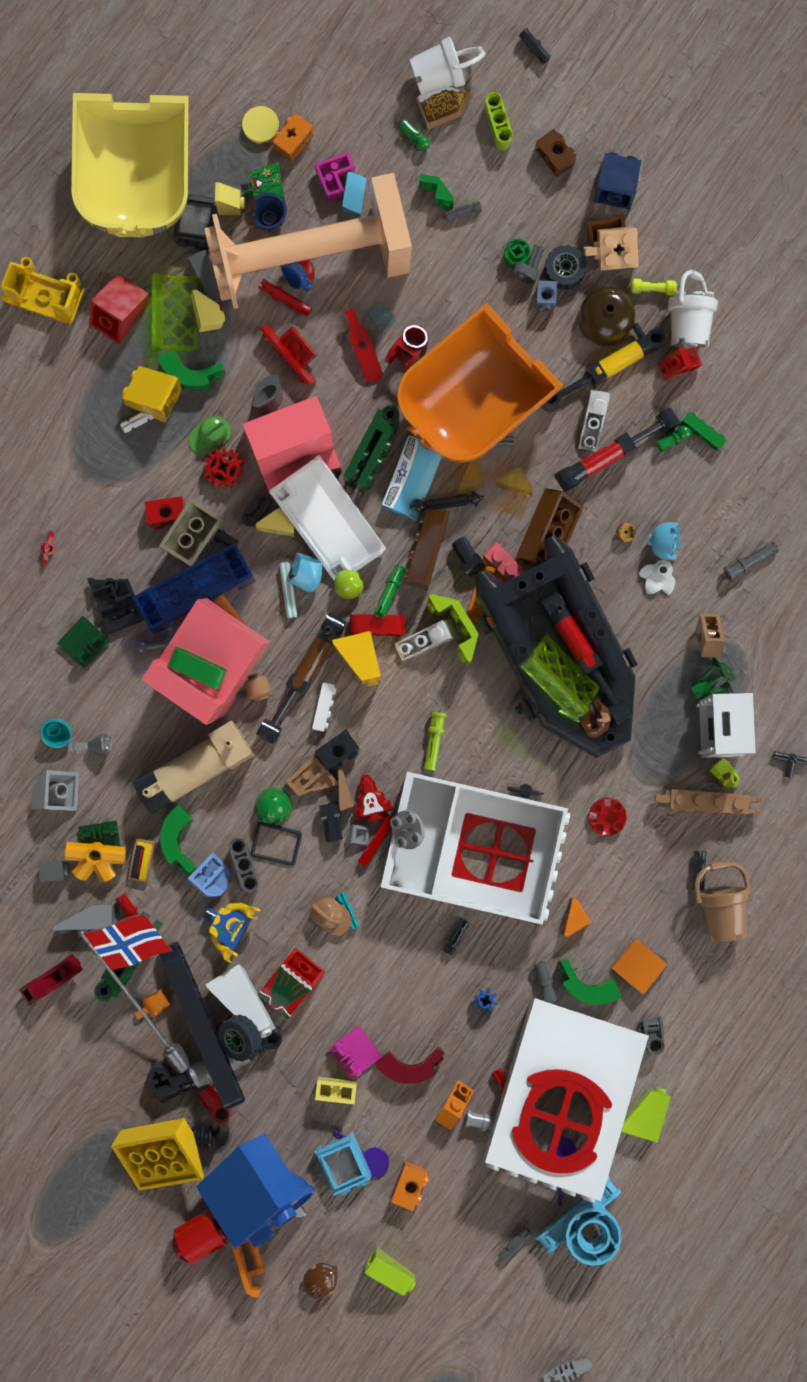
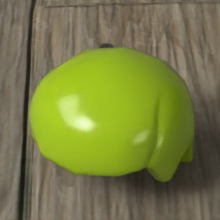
[334,570,364,600]

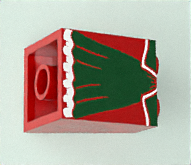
[258,947,325,1019]

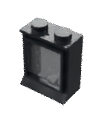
[173,194,218,250]

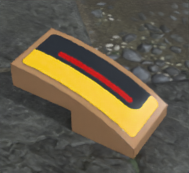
[128,838,156,883]

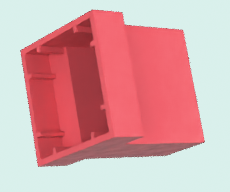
[243,396,342,498]
[141,598,270,725]

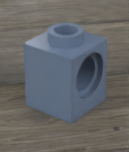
[536,280,557,311]

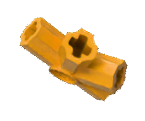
[65,842,126,882]

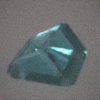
[368,303,396,332]

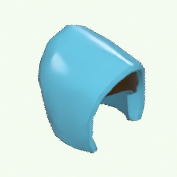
[287,553,322,592]

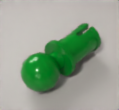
[399,120,430,151]
[656,426,691,452]

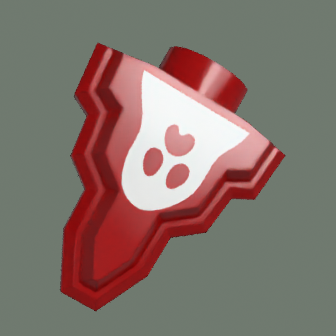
[354,774,393,822]

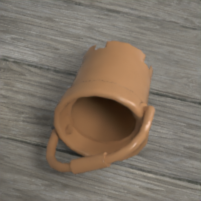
[695,861,750,942]

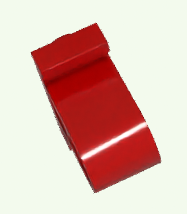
[658,347,703,381]

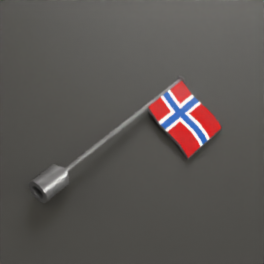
[78,914,192,1074]

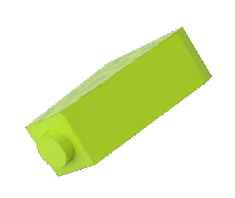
[621,1087,671,1143]
[364,1247,416,1296]

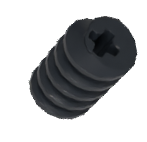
[187,1122,220,1152]

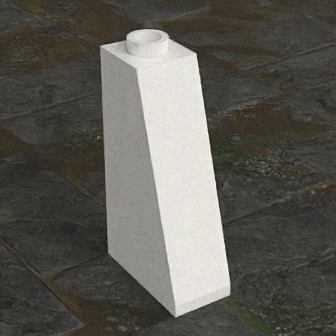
[205,964,275,1038]

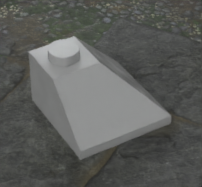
[31,770,79,811]

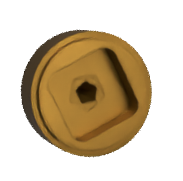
[616,523,636,542]

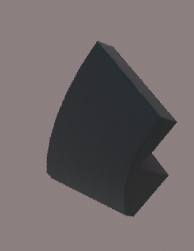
[87,578,145,634]

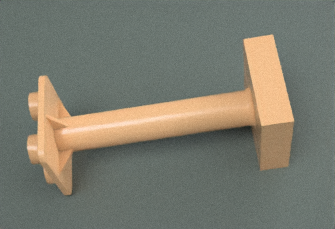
[204,173,412,309]

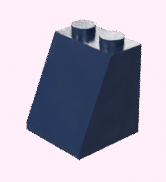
[594,152,642,210]

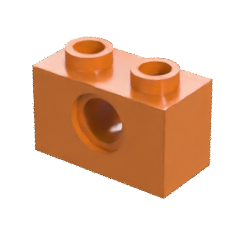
[391,1161,429,1211]

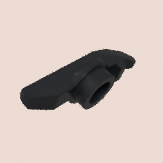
[507,784,544,798]

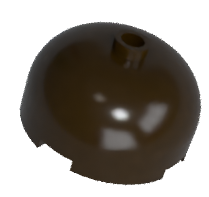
[578,287,636,346]

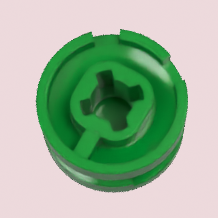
[504,238,531,269]

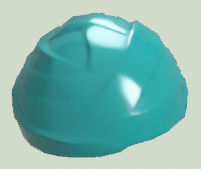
[40,718,72,748]

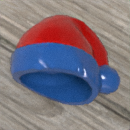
[280,259,315,291]

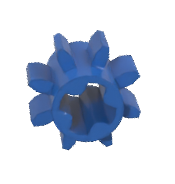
[473,988,497,1012]

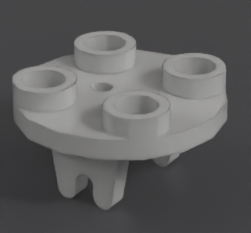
[390,810,425,849]

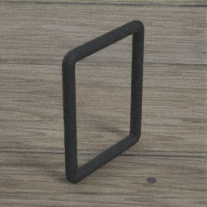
[251,822,302,866]

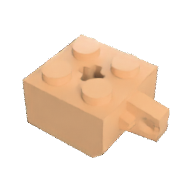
[584,227,639,270]

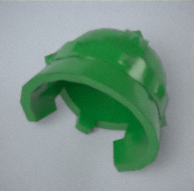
[254,787,293,824]

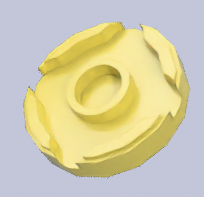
[242,106,279,144]

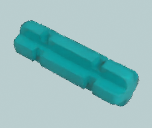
[336,892,359,930]

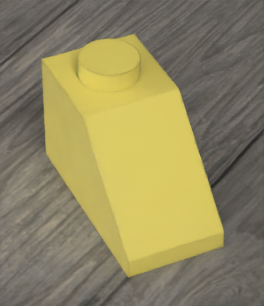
[215,182,245,215]
[190,290,225,332]
[256,508,296,537]

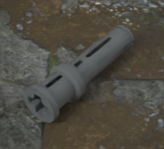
[723,542,779,582]

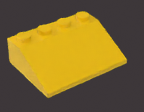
[111,1118,204,1191]

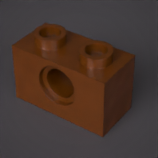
[535,129,577,177]

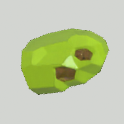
[708,757,739,788]

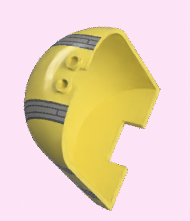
[72,93,188,237]

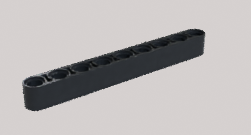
[159,941,245,1110]

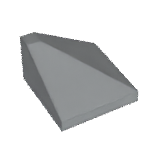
[345,824,370,846]

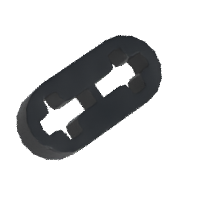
[242,494,271,527]

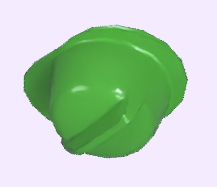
[189,416,231,455]

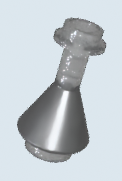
[68,733,113,756]

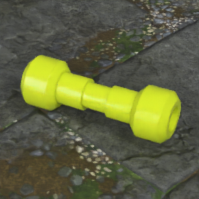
[630,278,677,296]

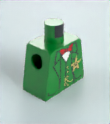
[241,163,286,204]

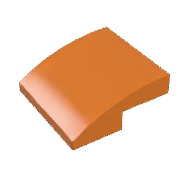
[612,938,668,994]

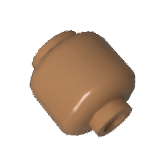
[244,673,271,702]

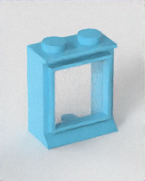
[314,1131,372,1196]

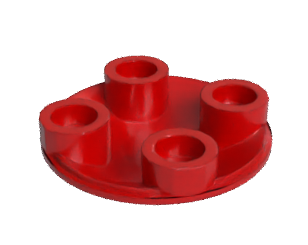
[588,798,627,836]

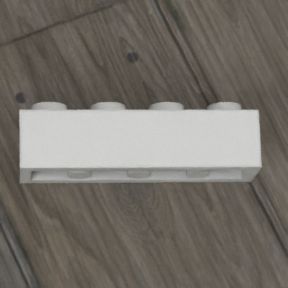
[312,682,337,732]

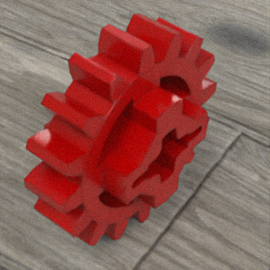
[203,447,245,490]

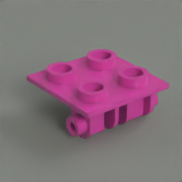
[328,1025,383,1080]

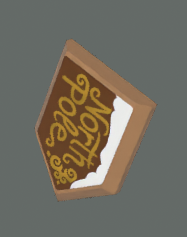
[414,86,473,130]

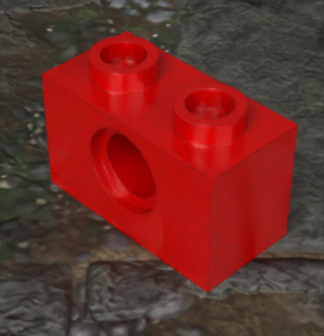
[144,496,185,529]

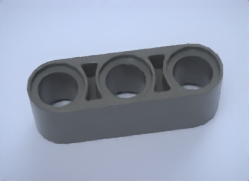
[188,249,221,303]
[229,838,260,892]

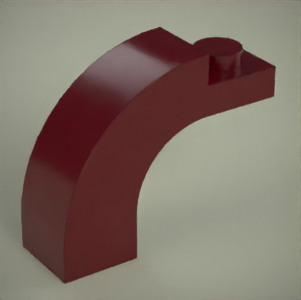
[19,954,83,1006]
[375,1046,445,1084]

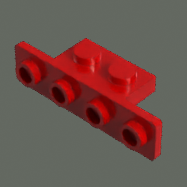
[260,326,318,385]

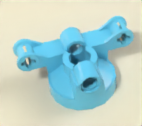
[535,1176,622,1266]

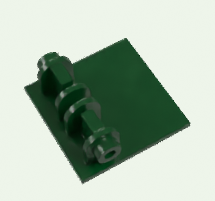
[57,615,111,669]
[78,820,121,856]

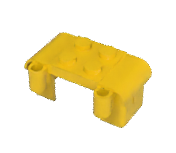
[0,257,85,324]

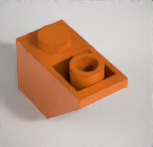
[434,1080,474,1130]

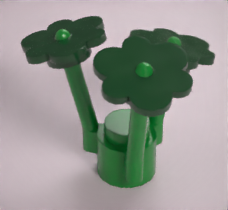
[691,657,736,700]

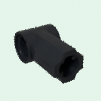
[451,536,486,577]
[319,802,343,842]

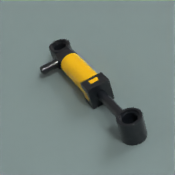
[541,323,666,412]

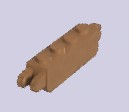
[654,789,763,815]

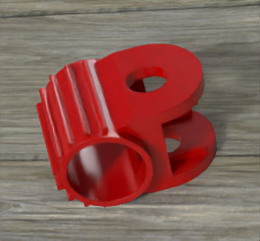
[385,324,429,374]

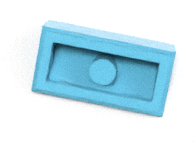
[342,172,367,215]

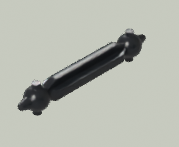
[410,491,484,514]

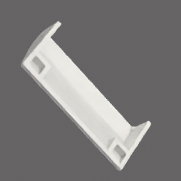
[269,455,386,580]

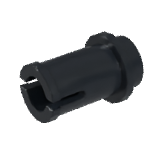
[214,529,239,551]

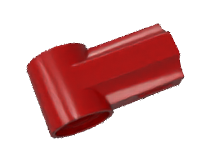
[197,1084,233,1123]

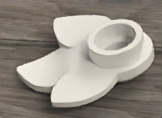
[639,560,675,595]

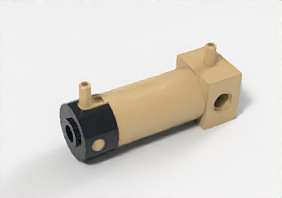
[133,721,255,815]

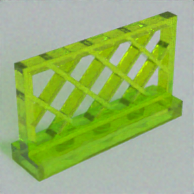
[151,273,198,352]
[520,634,600,721]

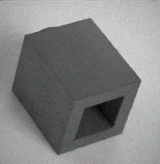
[39,860,69,882]

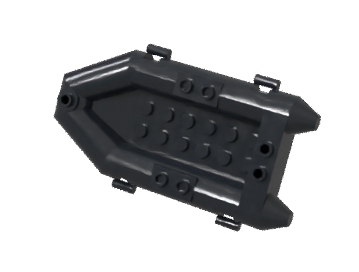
[475,535,638,758]

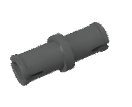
[533,961,557,1003]

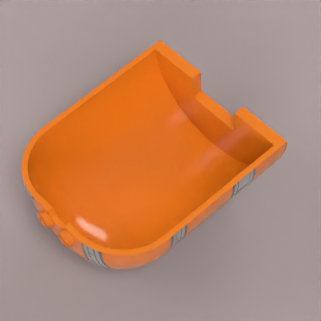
[398,303,564,463]

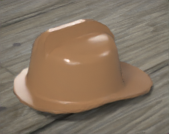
[310,895,351,936]

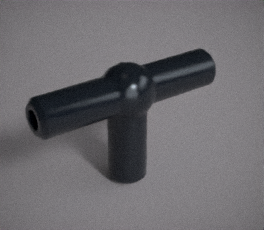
[772,751,807,778]

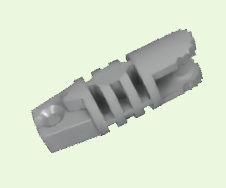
[543,1357,592,1382]

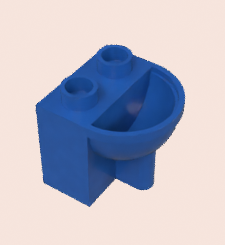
[196,1134,316,1249]

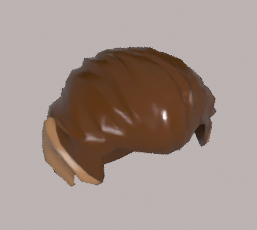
[580,699,611,738]
[303,1263,338,1299]

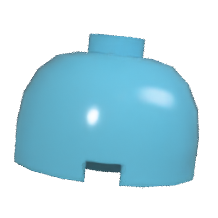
[648,522,680,560]

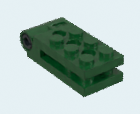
[343,405,400,494]
[94,911,163,1001]

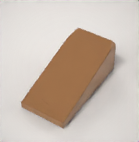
[338,770,355,811]

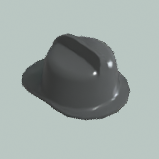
[253,375,283,413]

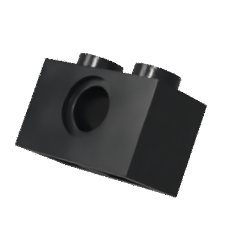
[315,729,360,772]

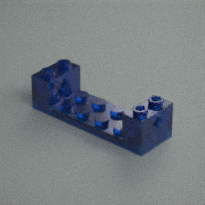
[133,543,256,635]

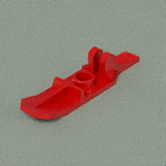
[344,308,383,383]

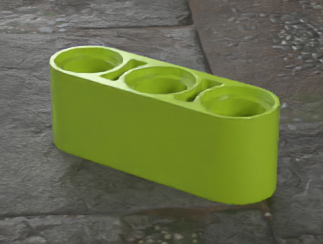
[484,92,513,151]

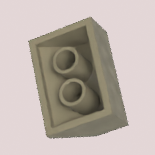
[159,498,224,570]

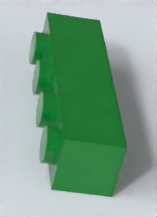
[681,411,727,452]

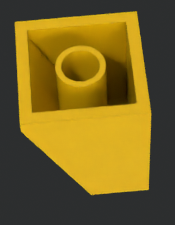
[122,366,182,423]
[332,631,381,687]

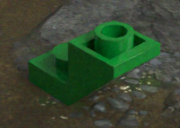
[419,174,454,209]

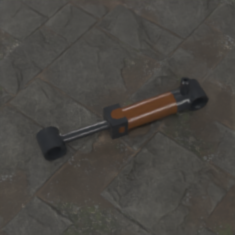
[256,612,347,744]

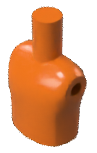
[135,988,172,1019]

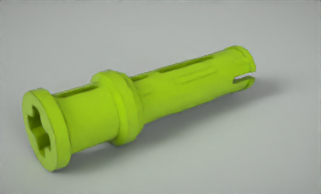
[424,712,447,771]

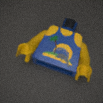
[203,903,260,963]

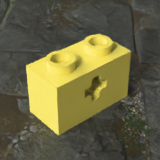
[315,1077,357,1104]

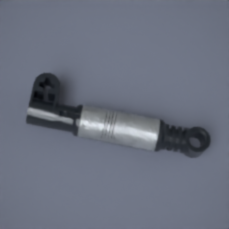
[148,1025,282,1104]

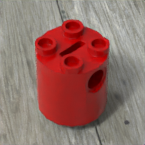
[172,1209,229,1265]

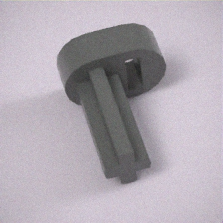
[512,244,544,285]

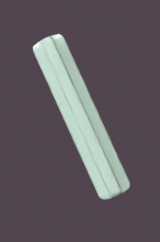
[279,562,297,618]

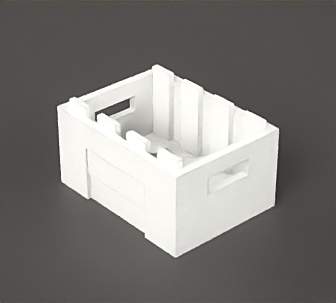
[696,693,756,758]

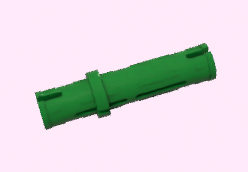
[374,564,406,618]

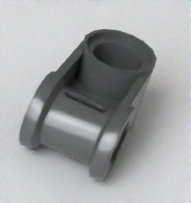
[641,1016,665,1055]

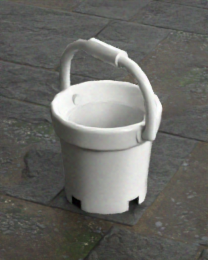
[409,37,485,95]
[668,269,718,349]

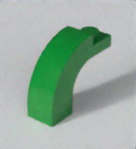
[157,349,226,391]
[160,805,197,874]
[558,957,622,1005]

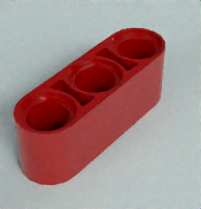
[349,614,405,636]

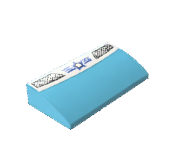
[382,435,441,521]

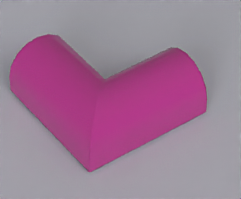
[314,151,355,201]

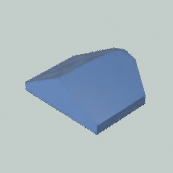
[187,853,232,897]

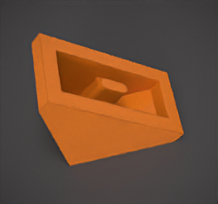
[562,897,591,937]

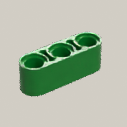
[168,647,227,689]

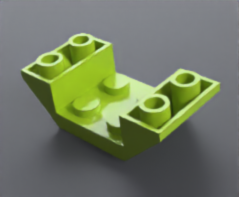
[427,594,478,666]

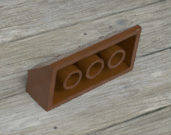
[516,488,584,567]
[403,509,450,591]

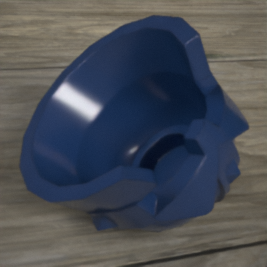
[252,193,287,232]

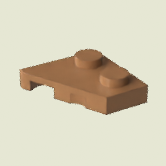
[286,756,339,796]

